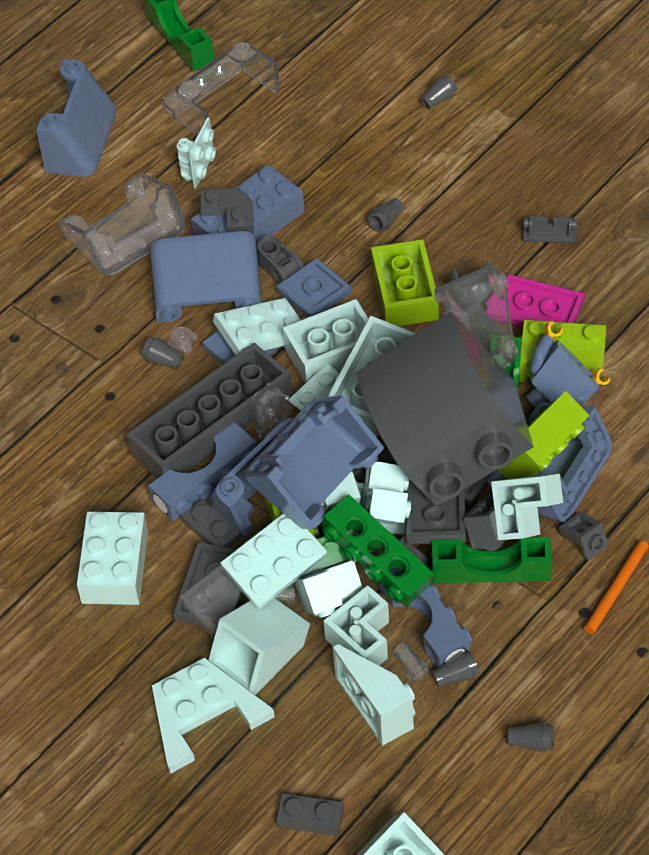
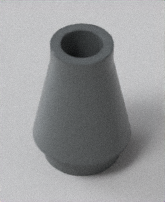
[420,75,457,110]
[368,198,404,232]
[141,337,184,370]
[432,651,480,687]
[508,722,554,753]

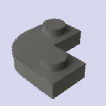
[201,188,254,233]

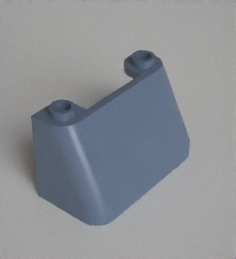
[36,59,117,177]
[150,231,262,323]
[243,395,384,529]
[487,402,612,522]
[209,417,295,538]

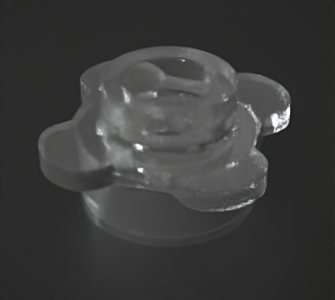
[167,327,198,354]

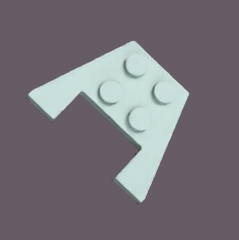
[152,658,275,773]

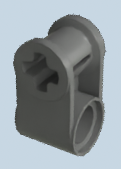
[257,236,304,284]

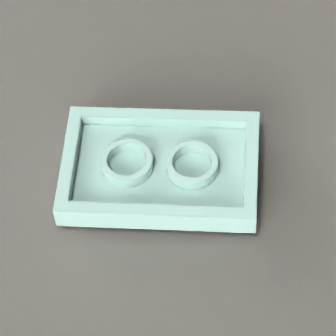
[213,298,301,355]
[220,513,327,610]

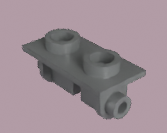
[523,215,577,243]

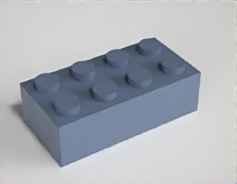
[191,165,305,246]

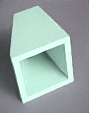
[208,598,310,695]

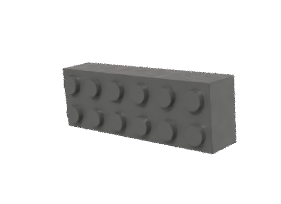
[127,342,293,479]

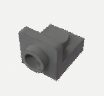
[558,512,609,560]

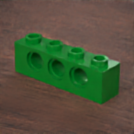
[322,494,434,608]

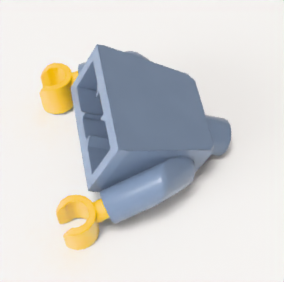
[526,321,610,407]

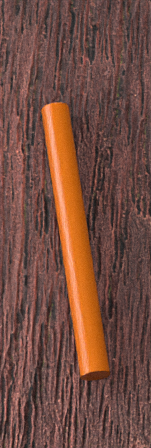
[584,540,649,635]

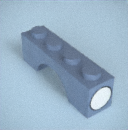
[148,422,257,522]
[377,569,472,668]

